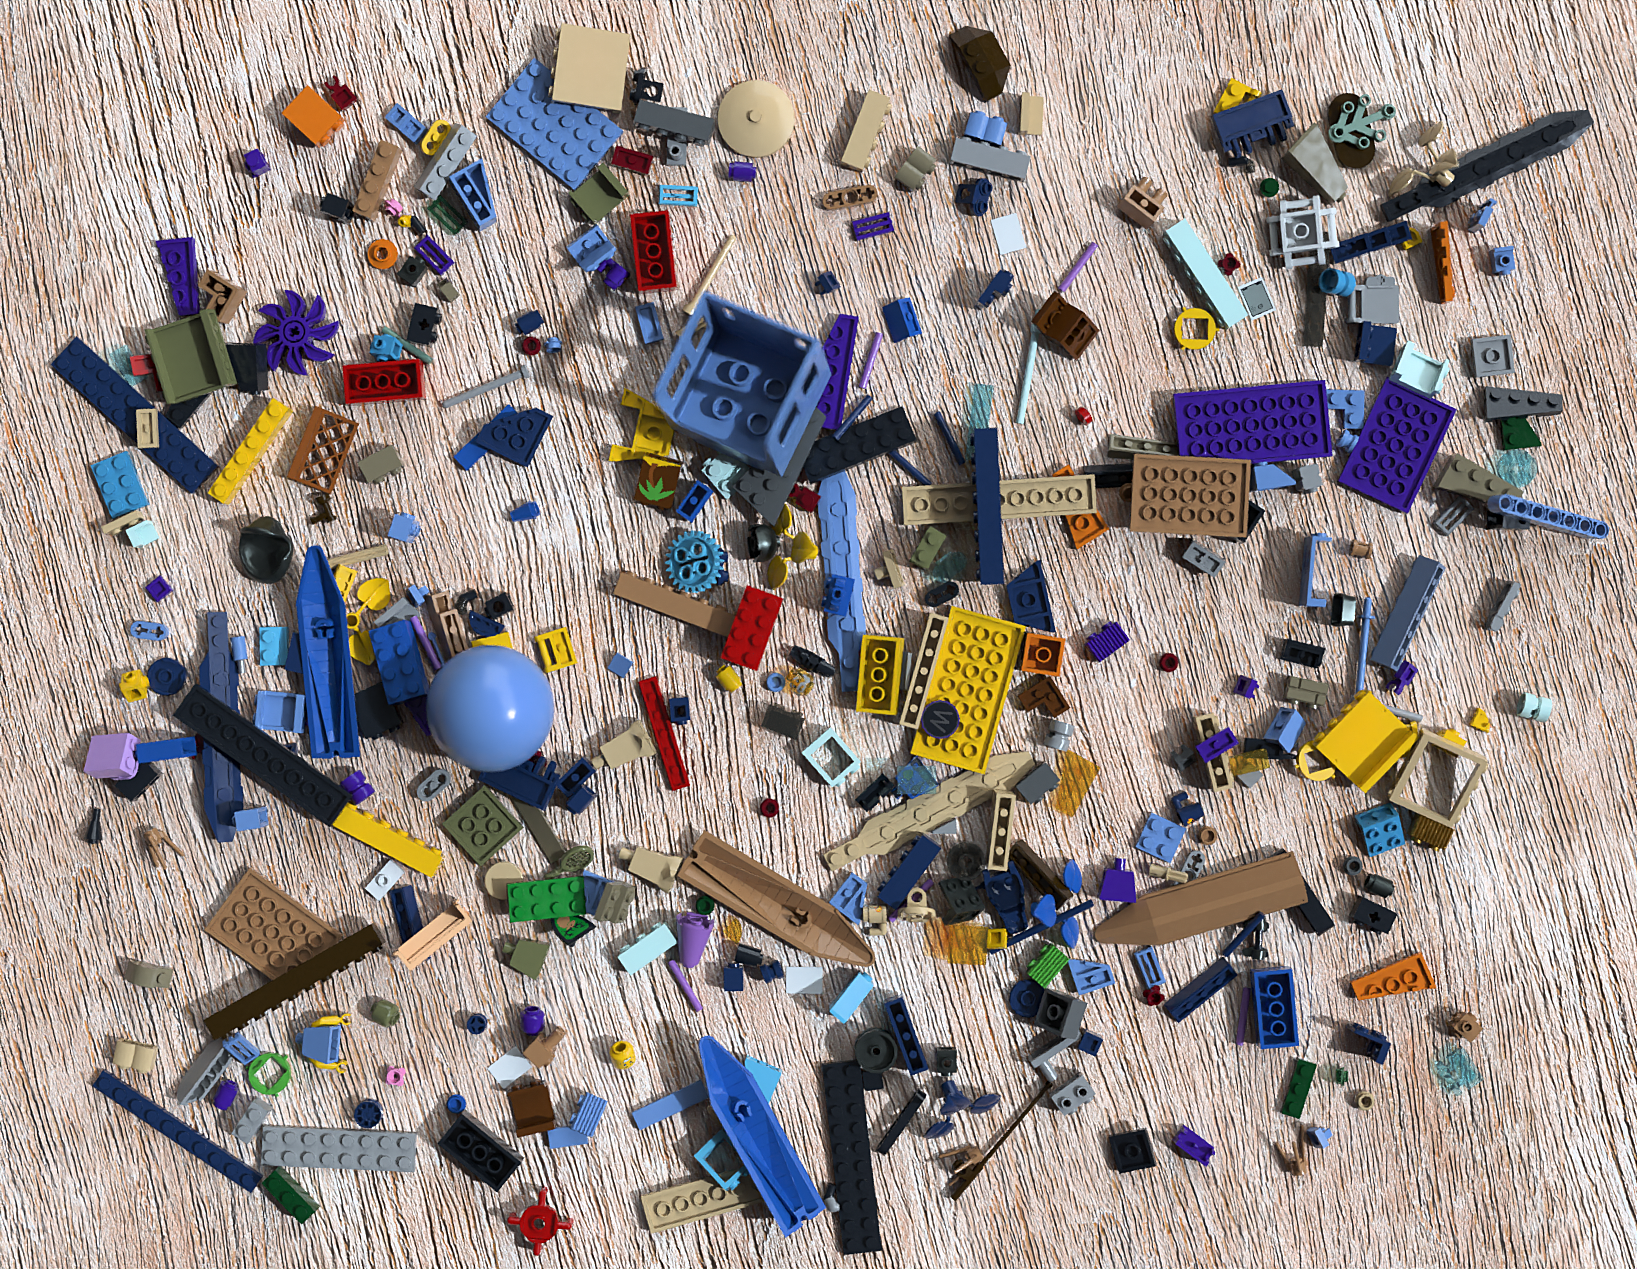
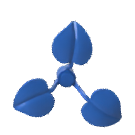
[1030,859,1082,949]

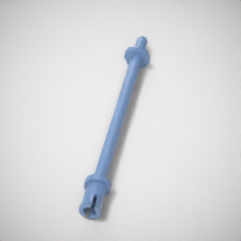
[1355,597,1375,694]

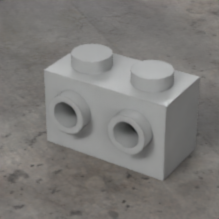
[1049,1072,1096,1116]

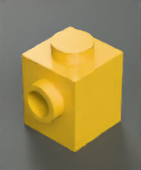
[1433,728,1467,758]

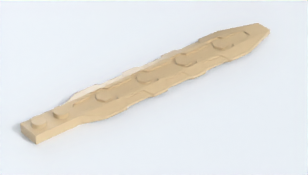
[823,751,1035,872]

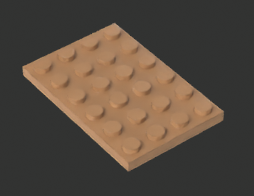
[1129,454,1251,538]
[204,867,344,998]

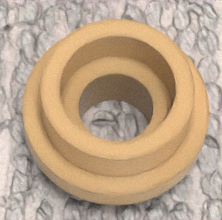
[1355,1091,1375,1111]

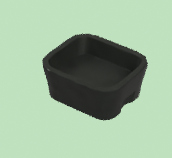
[1331,593,1356,627]

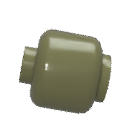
[370,999,400,1028]

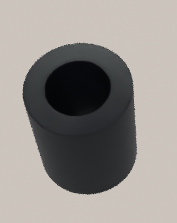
[734,943,764,968]

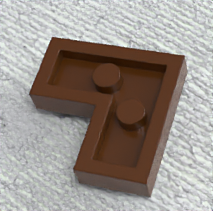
[1017,675,1070,718]

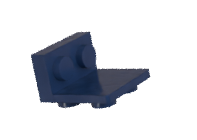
[1354,321,1397,366]
[1346,1022,1391,1065]

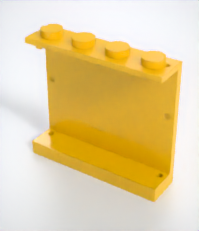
[1312,688,1420,793]

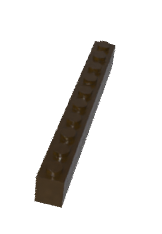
[203,922,386,1040]

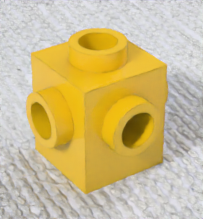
[119,669,149,703]

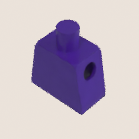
[1097,857,1136,903]

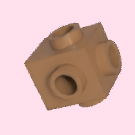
[1448,1010,1483,1043]

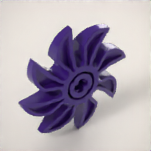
[253,290,340,376]

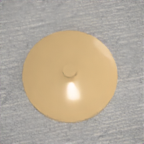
[718,80,794,158]

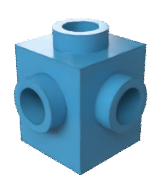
[370,334,403,362]

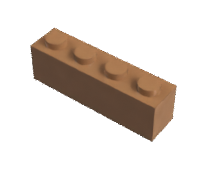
[352,139,402,222]

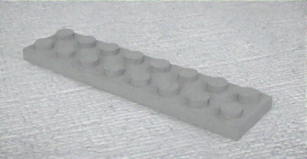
[261,1125,417,1172]

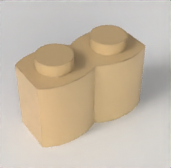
[113,1038,159,1074]

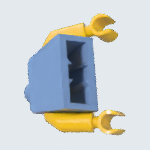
[295,1013,351,1073]

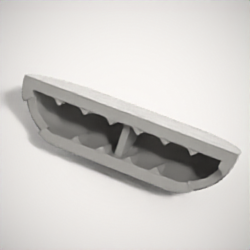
[177,1038,233,1106]

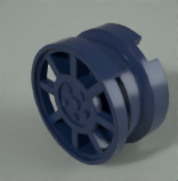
[354,1098,384,1128]

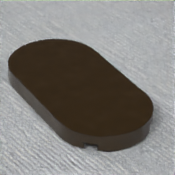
[1327,93,1375,170]

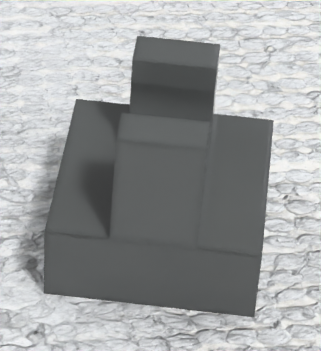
[1171,744,1197,771]

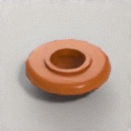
[367,239,398,269]

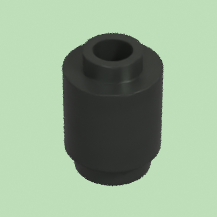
[1364,874,1395,898]

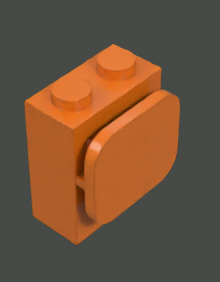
[282,85,345,148]

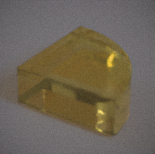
[723,917,742,945]

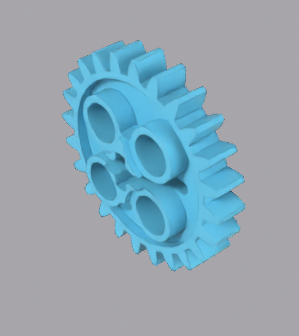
[665,530,724,593]

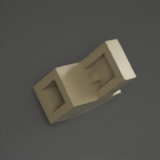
[124,960,173,989]

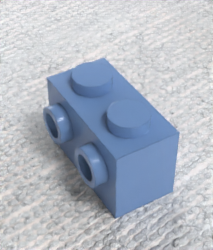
[388,512,421,543]

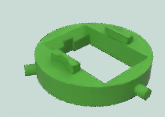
[246,1052,291,1097]

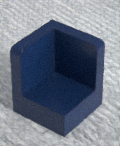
[1077,1028,1103,1057]

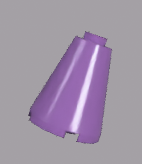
[676,912,714,968]

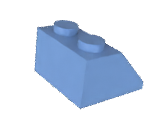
[1249,462,1296,492]

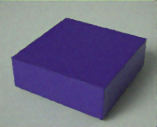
[145,575,173,602]

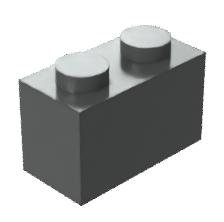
[1015,762,1060,805]

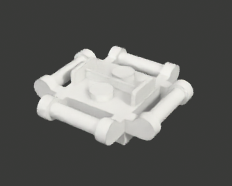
[1266,195,1339,269]

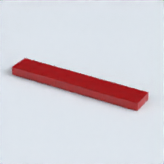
[638,676,690,791]

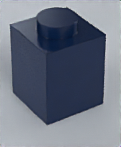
[724,962,744,991]

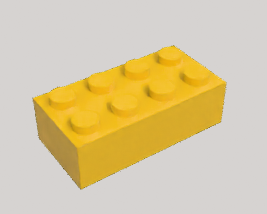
[856,635,904,715]

